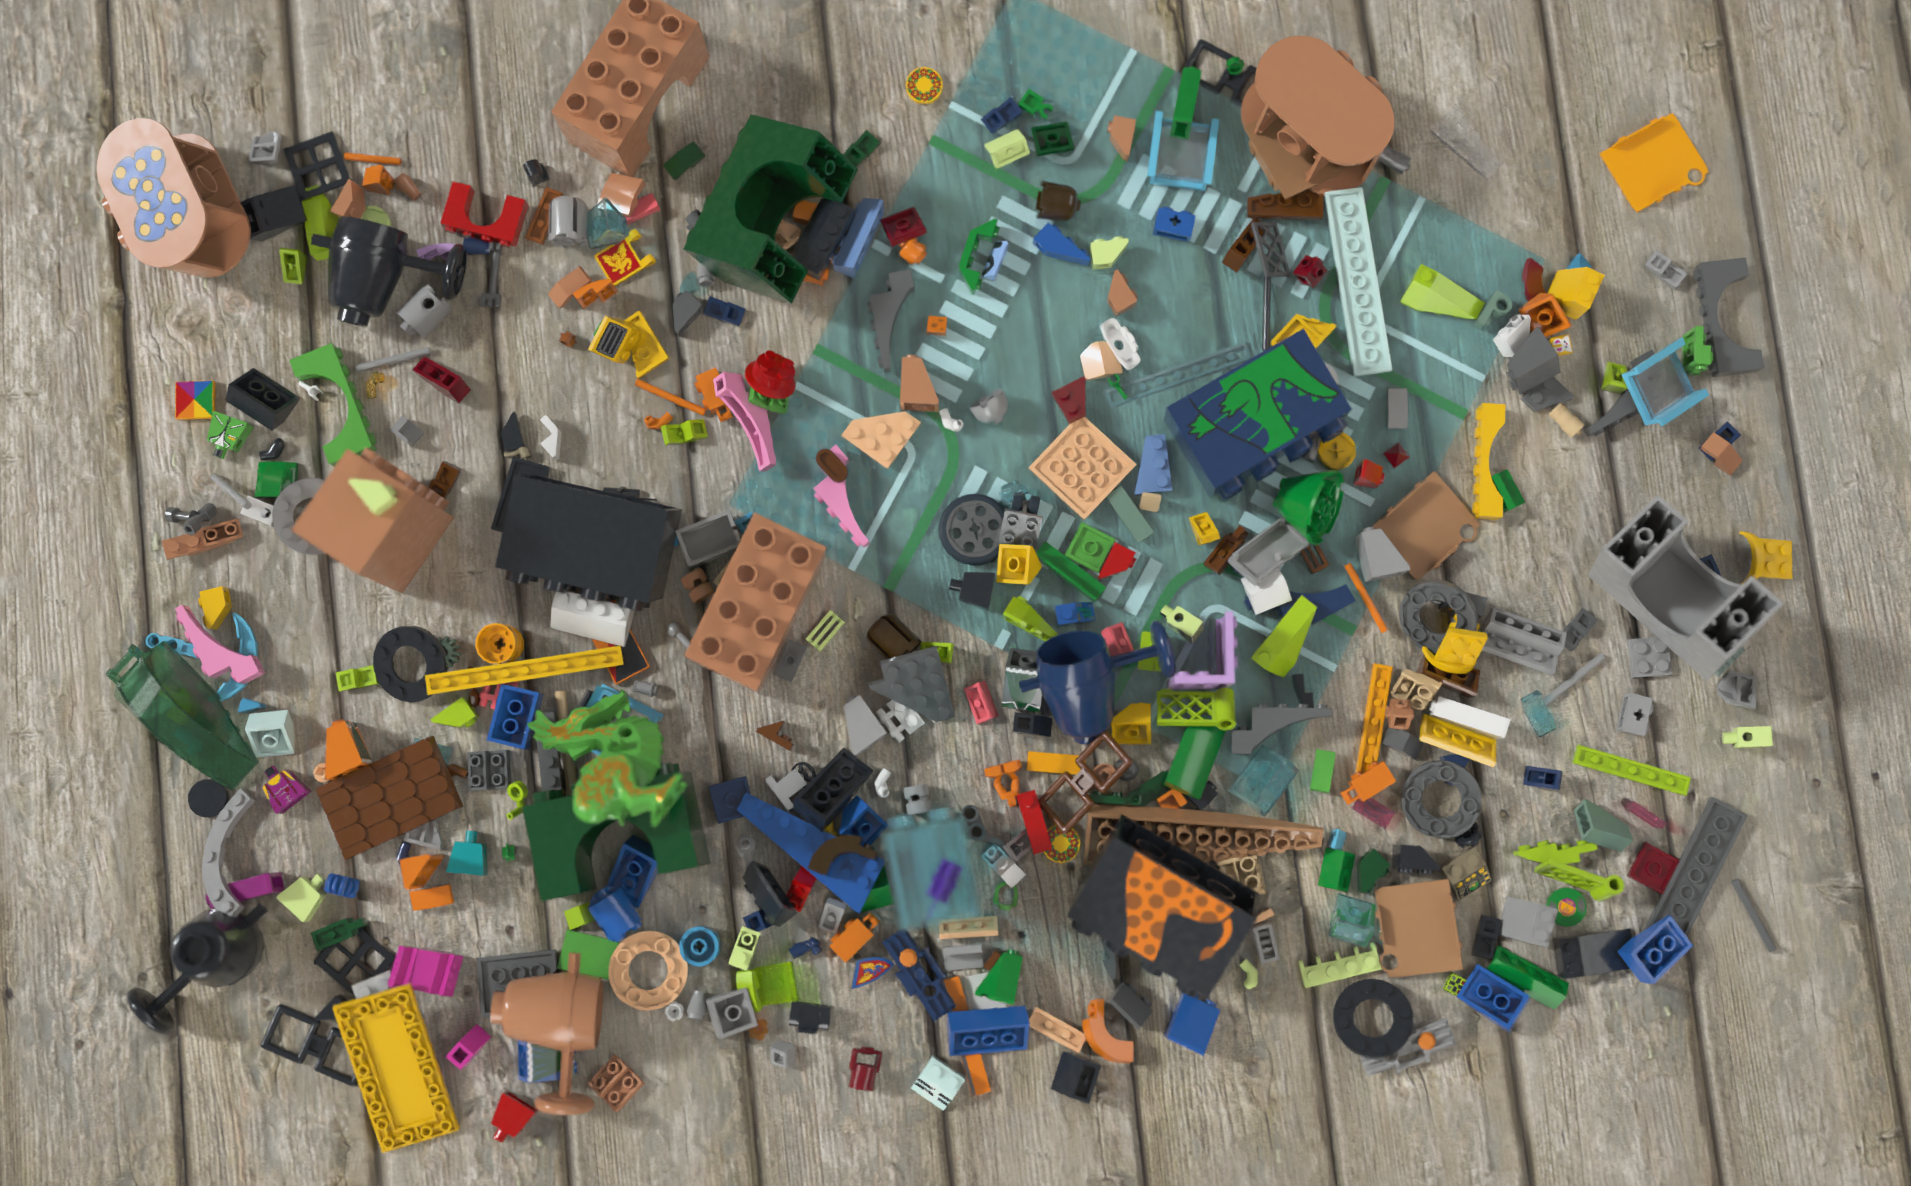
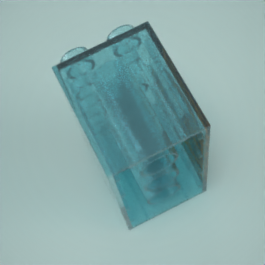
[881,807,981,931]

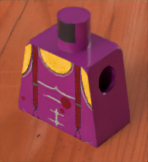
[263,766,312,814]

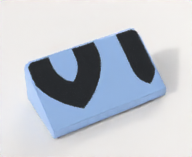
[982,241,1008,281]

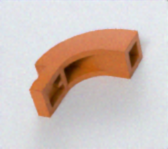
[1082,999,1133,1064]

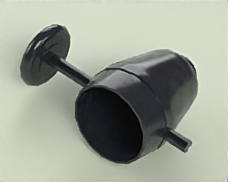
[311,216,467,327]
[126,903,268,1035]

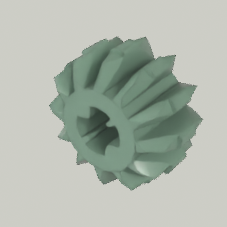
[437,636,462,668]

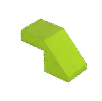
[661,419,708,445]

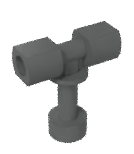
[165,503,218,535]

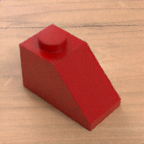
[1353,459,1385,489]
[1097,542,1137,580]

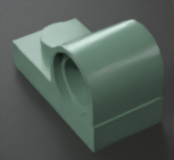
[1473,289,1512,330]

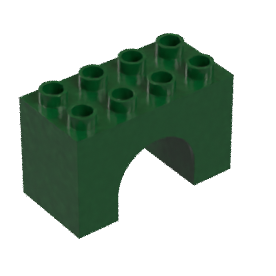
[683,114,858,304]
[522,763,710,902]

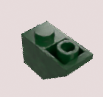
[1357,848,1391,893]

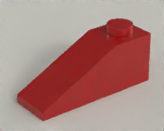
[1016,789,1052,855]

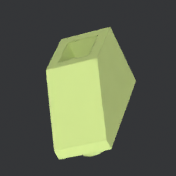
[1090,236,1129,270]
[728,926,761,971]

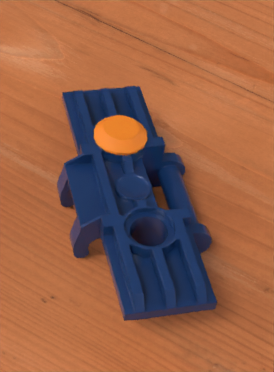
[882,927,957,1022]

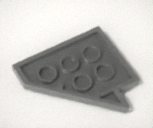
[869,646,955,722]

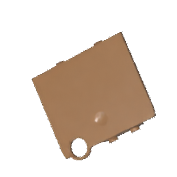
[1243,117,1346,200]
[1371,471,1480,581]
[1375,879,1463,977]

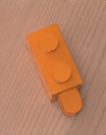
[694,367,733,422]
[1340,760,1396,805]
[829,912,880,963]

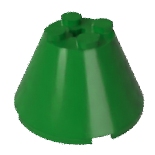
[1273,470,1344,545]

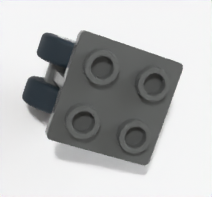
[998,492,1043,550]

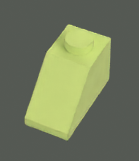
[348,479,398,516]

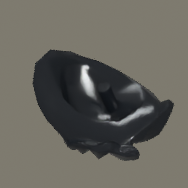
[1454,822,1483,849]

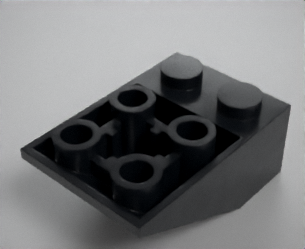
[240,185,307,242]

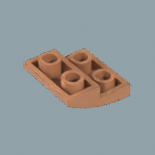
[597,173,645,217]
[588,1054,645,1113]

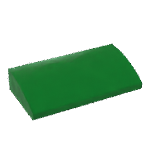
[1163,715,1226,800]

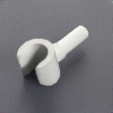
[298,381,324,401]

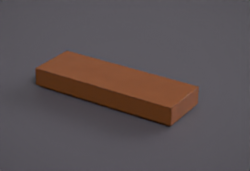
[525,187,564,246]

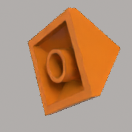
[1518,293,1571,337]

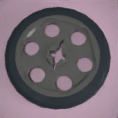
[939,494,1005,565]

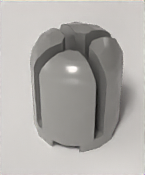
[548,195,587,248]

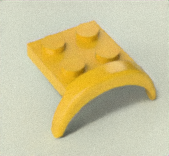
[1739,531,1793,584]
[1422,627,1488,674]

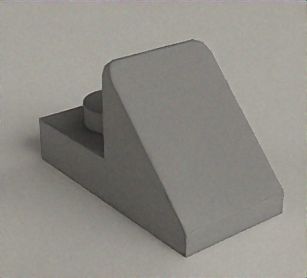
[818,897,847,934]

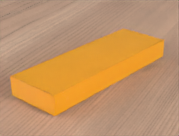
[1026,751,1086,775]

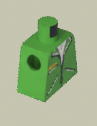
[207,411,254,460]

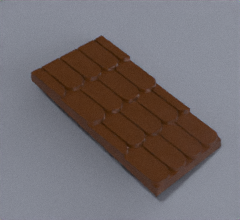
[316,736,464,860]

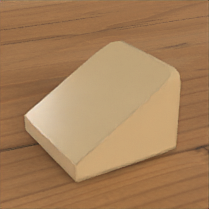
[1139,492,1162,512]

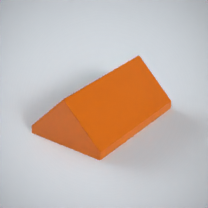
[400,854,445,890]

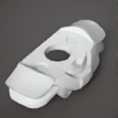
[1100,318,1140,370]

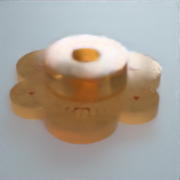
[747,1018,769,1041]

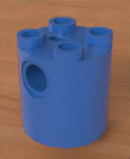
[588,886,642,942]

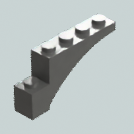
[867,269,915,373]
[1584,350,1664,437]
[1232,704,1333,755]

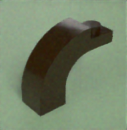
[808,835,878,877]

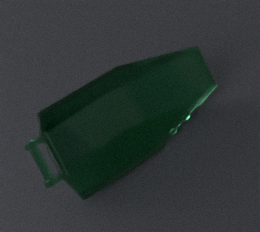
[106,641,259,790]

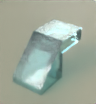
[1521,690,1556,738]

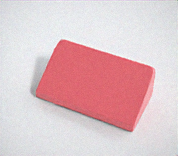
[622,193,660,225]
[1101,622,1134,656]
[963,681,998,724]

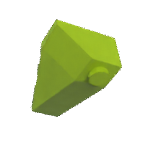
[302,185,339,261]
[1400,264,1485,320]
[1251,595,1317,678]
[1002,596,1058,641]

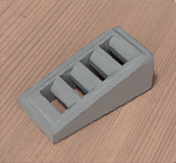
[1251,919,1280,964]

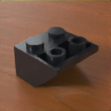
[1392,845,1440,874]
[1050,1051,1101,1104]

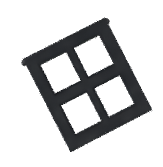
[283,131,353,201]
[314,928,396,996]

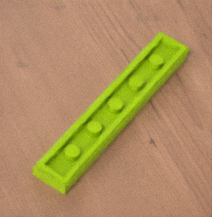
[1572,745,1691,796]

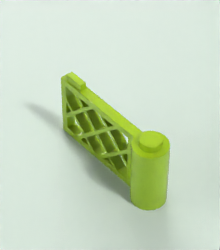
[1157,687,1236,730]
[1534,859,1624,902]

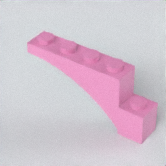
[713,372,776,472]
[813,445,870,548]
[175,605,265,684]

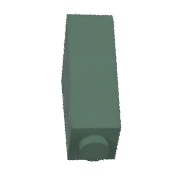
[1574,799,1633,852]

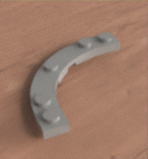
[202,788,255,917]

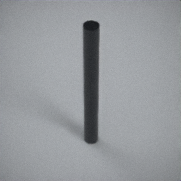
[1262,276,1271,351]

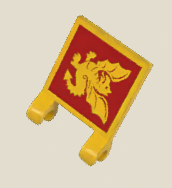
[594,229,656,286]

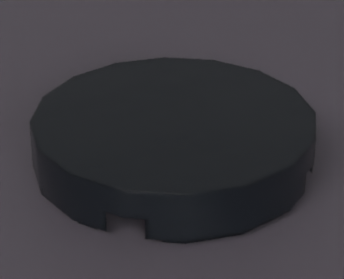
[188,779,228,817]

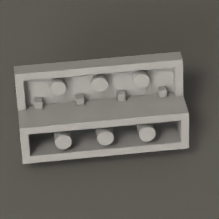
[1481,607,1567,675]

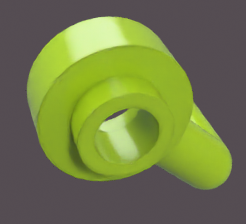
[506,781,528,820]

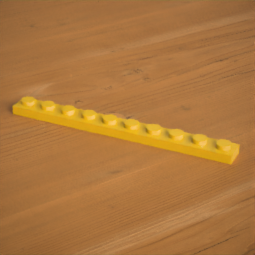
[425,646,624,695]

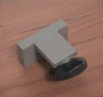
[765,762,816,811]

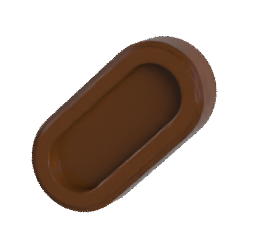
[816,449,848,483]

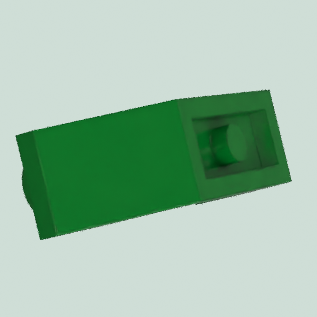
[959,219,1000,295]

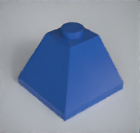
[839,795,889,847]

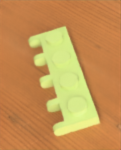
[1298,942,1381,988]

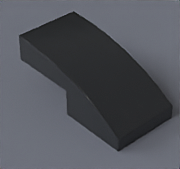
[1292,674,1314,708]
[1472,915,1501,960]

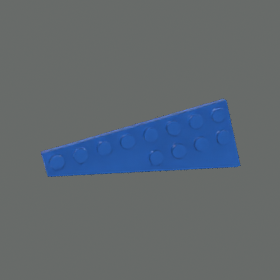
[737,793,885,914]

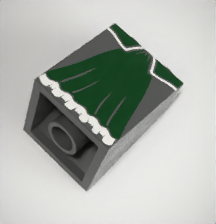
[1001,648,1043,712]

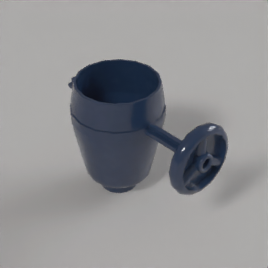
[1019,620,1176,744]

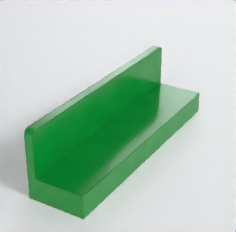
[1036,541,1106,603]
[1486,946,1569,1009]

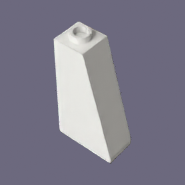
[1428,696,1511,740]

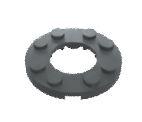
[1399,580,1478,654]
[1401,760,1482,839]

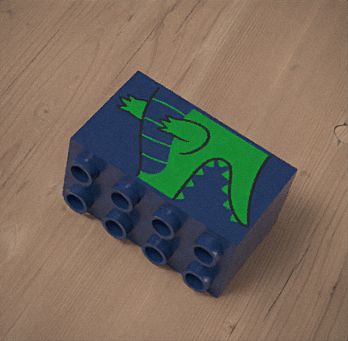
[1164,328,1352,501]

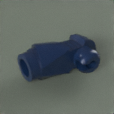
[788,937,822,959]

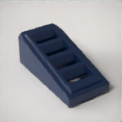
[1698,421,1741,462]

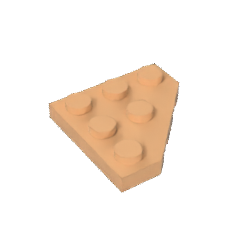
[841,411,921,469]

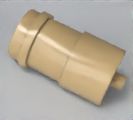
[1549,402,1585,438]

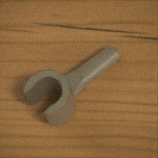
[504,447,532,459]

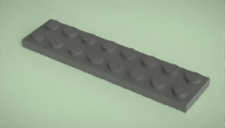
[1643,797,1748,937]

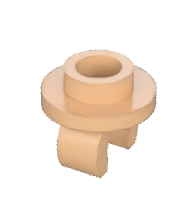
[313,763,330,782]

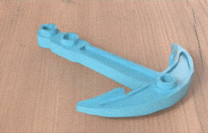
[146,612,259,704]

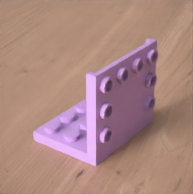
[1167,611,1238,689]

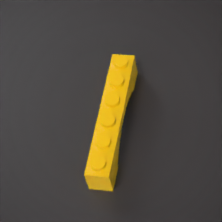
[1472,403,1506,520]

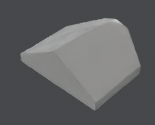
[248,131,282,166]
[1717,671,1756,710]

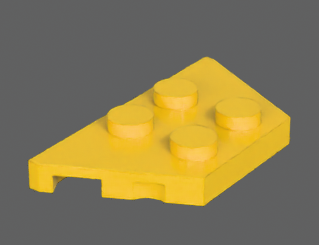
[1270,314,1337,349]

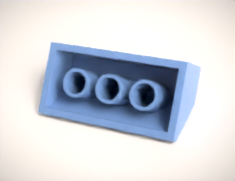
[832,198,885,279]

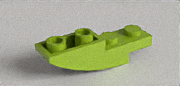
[1513,840,1598,864]

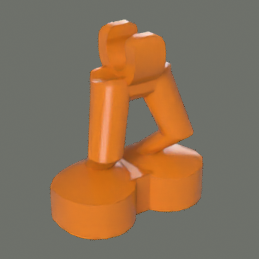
[984,759,1022,807]

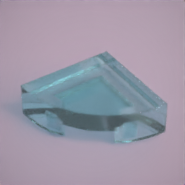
[680,272,699,293]

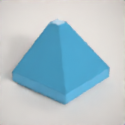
[1567,253,1592,269]

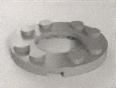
[272,478,325,555]

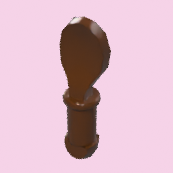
[467,666,480,707]

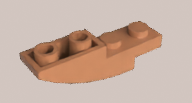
[161,518,244,560]

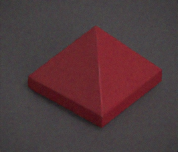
[1383,442,1410,469]

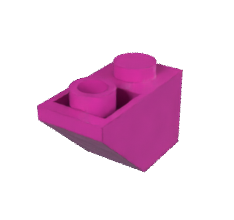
[446,1024,492,1070]

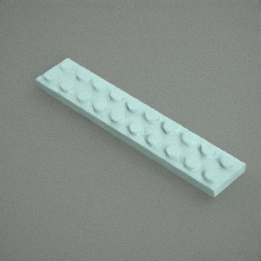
[1324,187,1392,377]

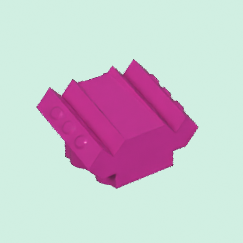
[387,945,464,997]

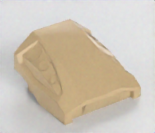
[1389,669,1442,710]
[1217,855,1266,894]

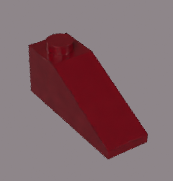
[412,356,471,404]

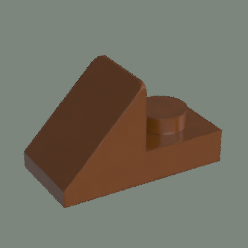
[756,721,794,751]

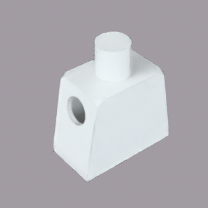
[240,496,274,527]

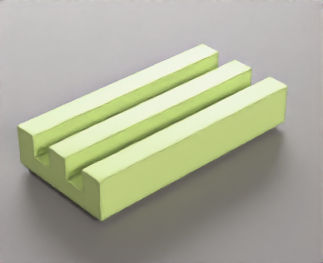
[806,610,845,652]

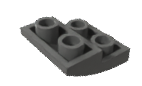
[467,750,511,791]

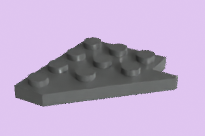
[477,949,558,1032]

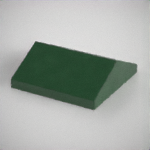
[1031,121,1075,157]

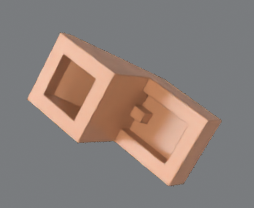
[548,266,592,308]
[1701,432,1743,476]

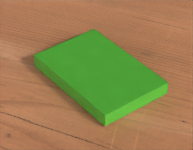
[557,929,621,980]

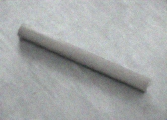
[355,347,431,372]
[211,474,252,509]
[1541,653,1605,706]

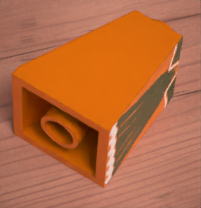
[325,719,373,780]

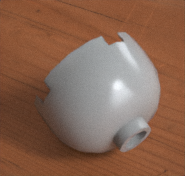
[970,389,1009,424]

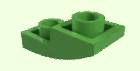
[748,386,789,414]
[1310,749,1336,793]

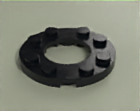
[373,625,448,702]
[1333,979,1414,1059]

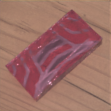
[1351,797,1395,829]
[1624,801,1666,829]

